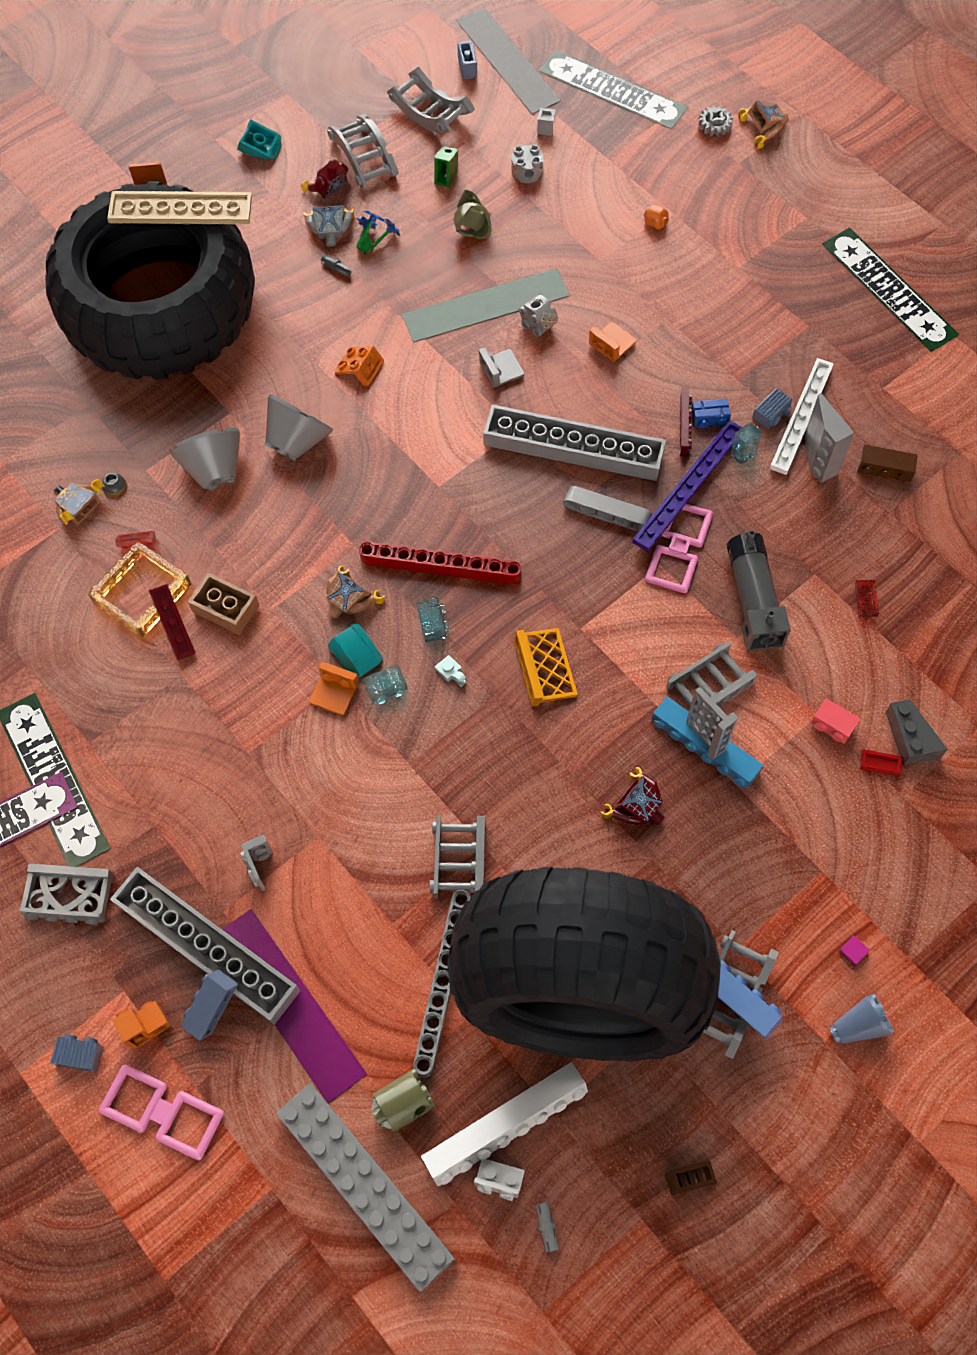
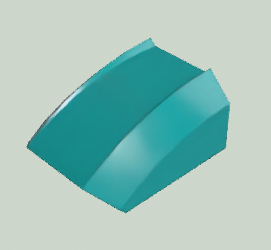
[237,119,282,159]
[328,624,383,677]

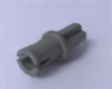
[321,254,352,277]

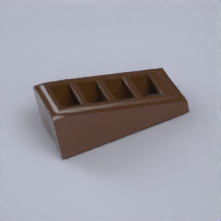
[665,1161,717,1196]

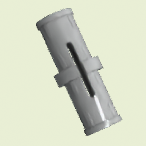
[535,1202,560,1253]

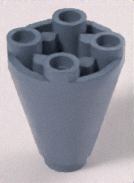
[829,994,895,1044]

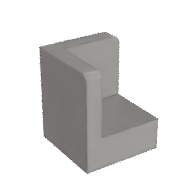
[537,108,556,136]

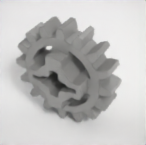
[698,105,733,136]

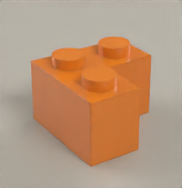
[112,1001,172,1050]

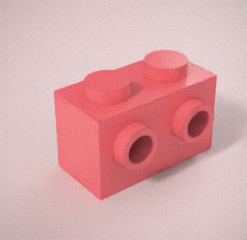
[810,698,860,744]

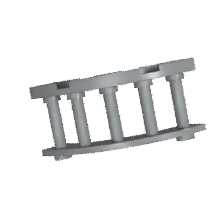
[386,66,475,133]
[327,114,399,188]
[703,930,779,1059]

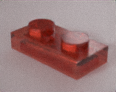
[115,531,156,548]
[855,580,879,617]

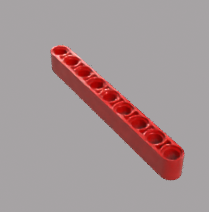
[359,542,521,584]

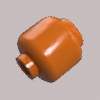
[644,205,669,230]

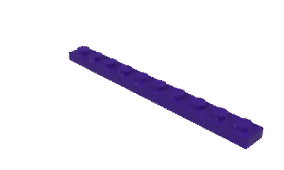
[632,420,745,552]

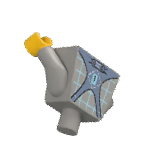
[304,205,354,247]

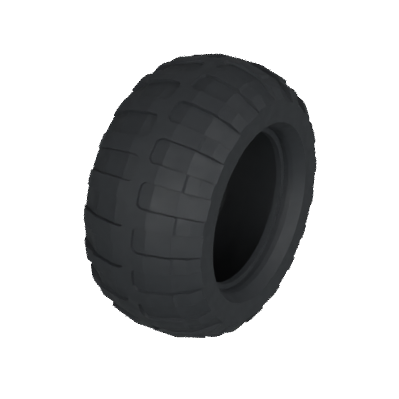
[45,181,255,380]
[447,867,721,1061]

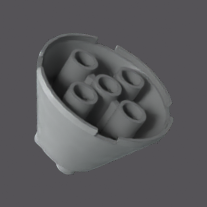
[264,394,333,462]
[170,427,240,491]

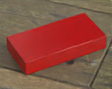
[859,749,903,777]

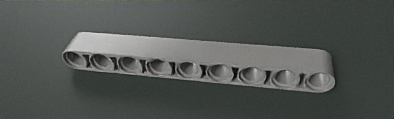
[414,890,471,1078]

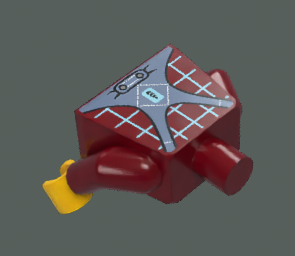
[300,158,349,199]
[601,767,665,825]

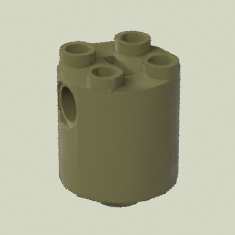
[371,1068,435,1133]

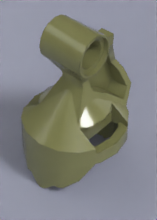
[453,190,492,239]

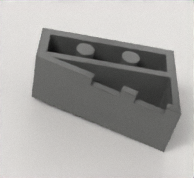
[886,699,948,765]

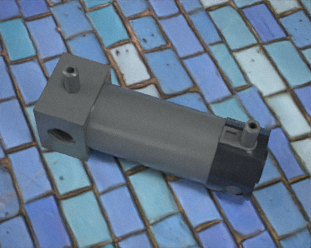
[726,530,791,651]

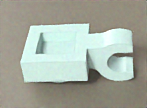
[435,655,467,687]

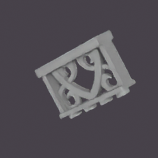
[19,864,114,925]

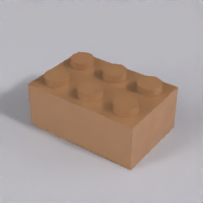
[188,573,259,635]

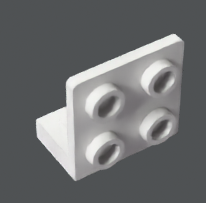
[474,1159,525,1201]

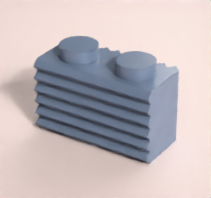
[457,41,478,79]
[752,388,793,430]
[50,1034,103,1072]

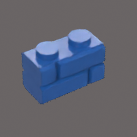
[691,399,731,428]

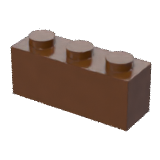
[857,444,918,482]

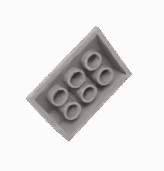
[804,393,854,483]

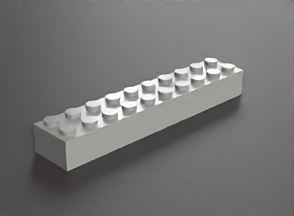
[483,405,666,481]
[110,867,301,1025]
[276,1083,456,1292]

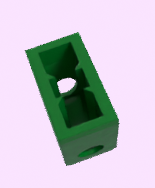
[434,146,458,187]

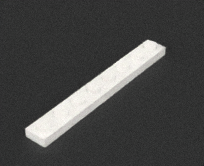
[770,358,834,475]

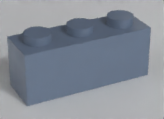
[181,969,238,1041]

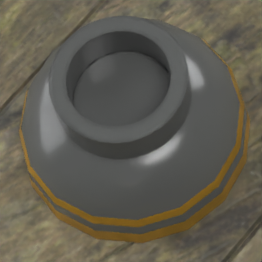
[102,473,127,497]

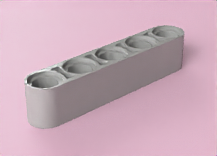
[563,486,653,532]

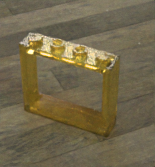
[88,542,192,637]

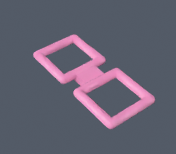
[645,504,713,593]
[99,1064,224,1160]

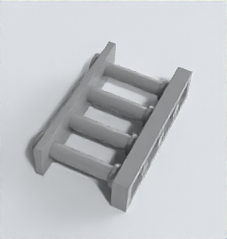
[666,641,758,707]
[430,815,485,899]

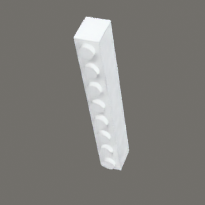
[421,1062,588,1186]

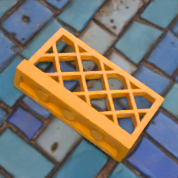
[513,628,578,707]

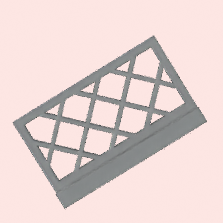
[686,687,739,760]

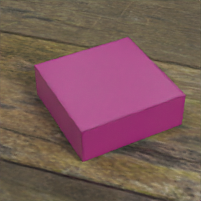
[839,935,869,966]

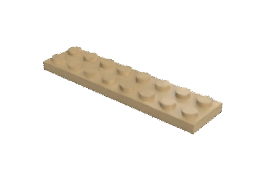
[107,191,253,224]

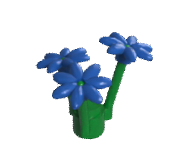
[356,210,400,254]

